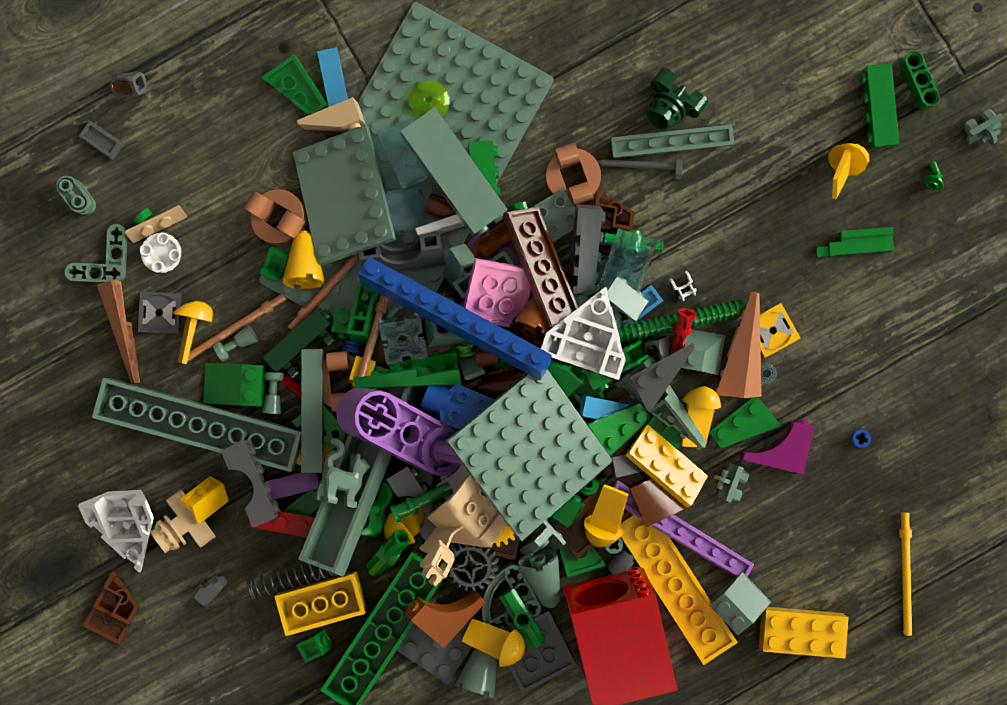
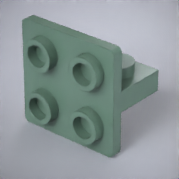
[519,519,566,556]

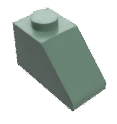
[458,354,486,381]

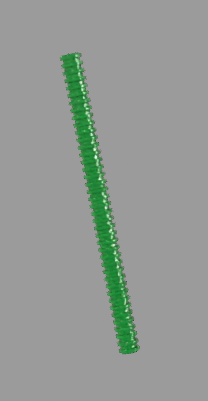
[493,299,746,371]

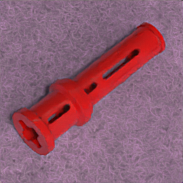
[670,308,696,355]

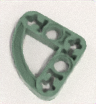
[481,562,541,631]

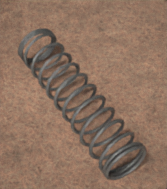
[247,564,337,600]

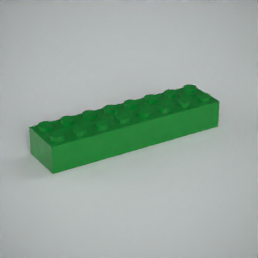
[320,549,443,705]

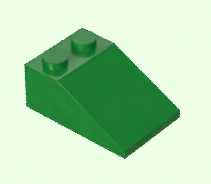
[203,363,267,406]

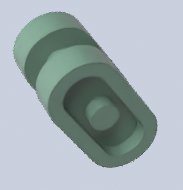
[56,176,96,215]

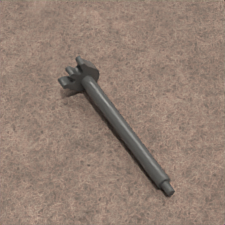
[596,159,682,180]

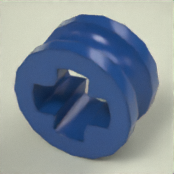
[341,340,362,354]
[851,429,871,448]

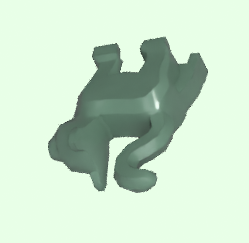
[315,438,371,508]

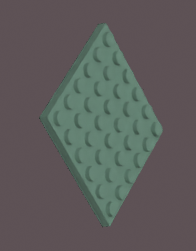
[445,370,613,541]

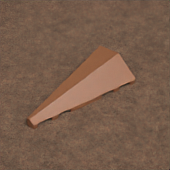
[97,280,140,384]
[715,292,762,398]

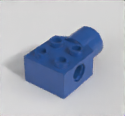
[420,384,495,431]

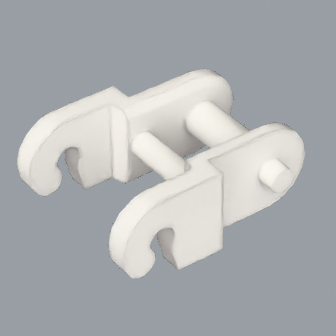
[669,271,697,301]

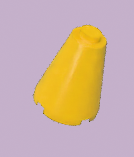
[283,230,324,289]

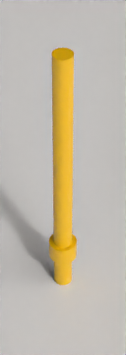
[899,512,912,636]

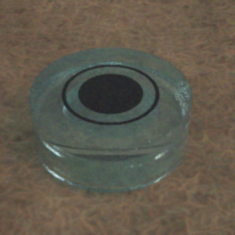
[761,363,777,384]

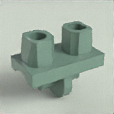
[963,109,1004,145]
[714,463,749,502]

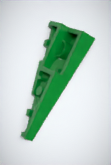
[354,345,461,388]

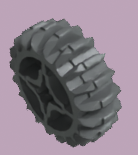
[447,543,498,592]

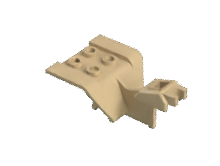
[419,474,507,586]

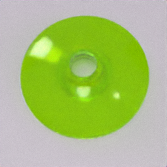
[409,80,450,118]

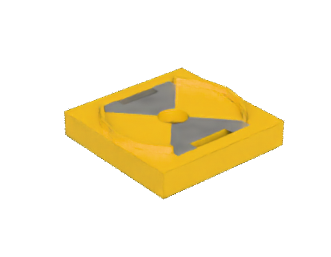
[760,303,800,358]

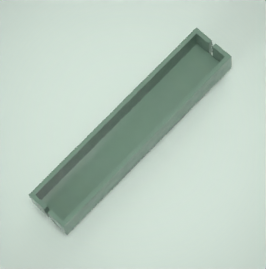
[298,366,420,577]

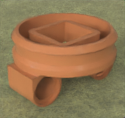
[546,143,601,206]
[244,189,307,246]
[323,351,366,412]

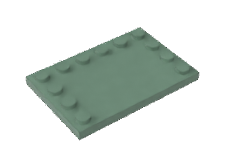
[293,125,396,266]

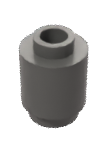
[607,549,634,575]

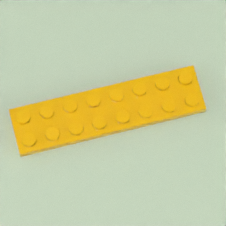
[620,515,738,665]

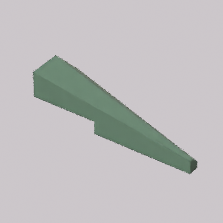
[615,356,707,450]

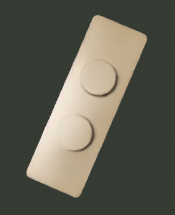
[125,205,187,243]

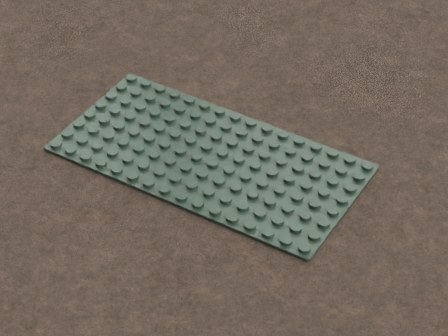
[259,2,554,358]

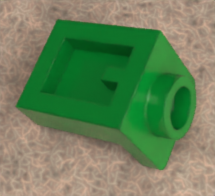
[296,629,333,663]

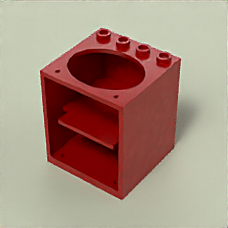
[564,567,678,705]

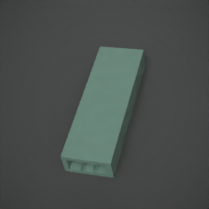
[399,107,508,236]

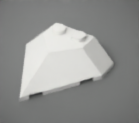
[540,286,625,380]
[78,490,154,573]

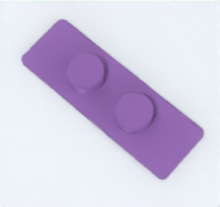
[268,473,319,500]

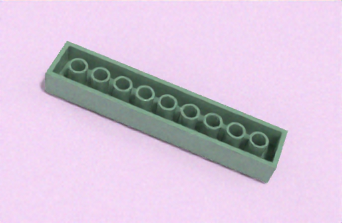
[92,378,301,472]

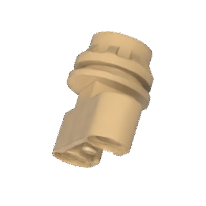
[150,490,216,553]

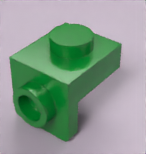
[259,246,289,281]
[331,308,351,340]
[582,368,612,392]

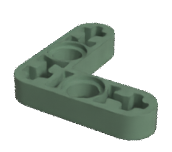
[65,224,128,283]

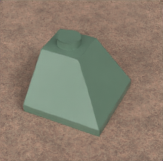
[681,329,726,375]

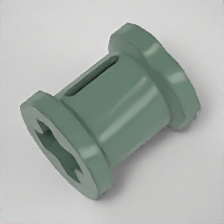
[605,538,623,554]

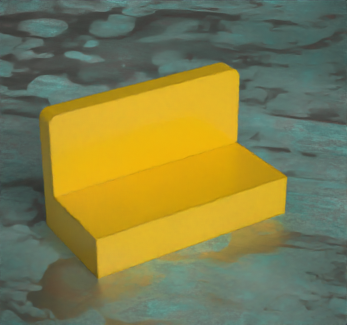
[179,476,229,524]

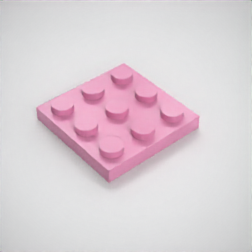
[463,258,531,327]

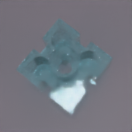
[378,313,428,365]

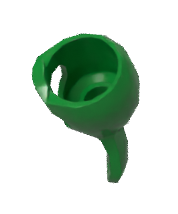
[361,482,393,537]

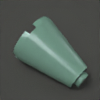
[518,548,561,608]
[455,649,497,698]

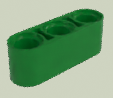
[899,51,940,110]

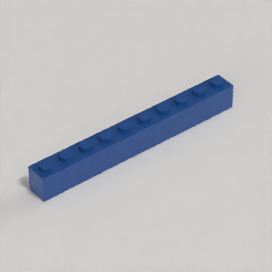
[358,257,552,381]

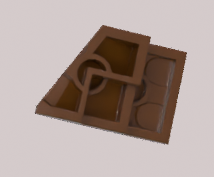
[594,188,635,258]
[629,477,696,527]
[83,571,139,645]

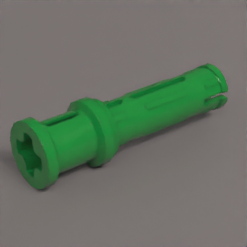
[390,482,454,523]

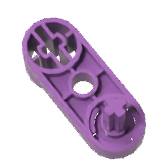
[336,388,463,476]

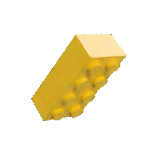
[274,570,368,636]
[758,607,849,658]

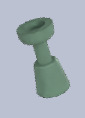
[213,324,259,362]
[261,372,284,414]

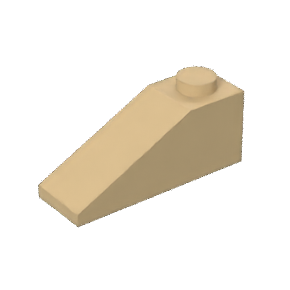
[297,97,366,132]

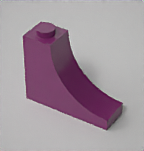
[740,418,814,474]

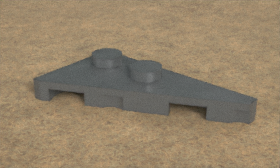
[629,343,695,412]

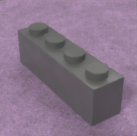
[568,204,605,294]

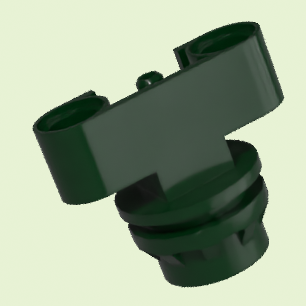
[647,68,708,130]

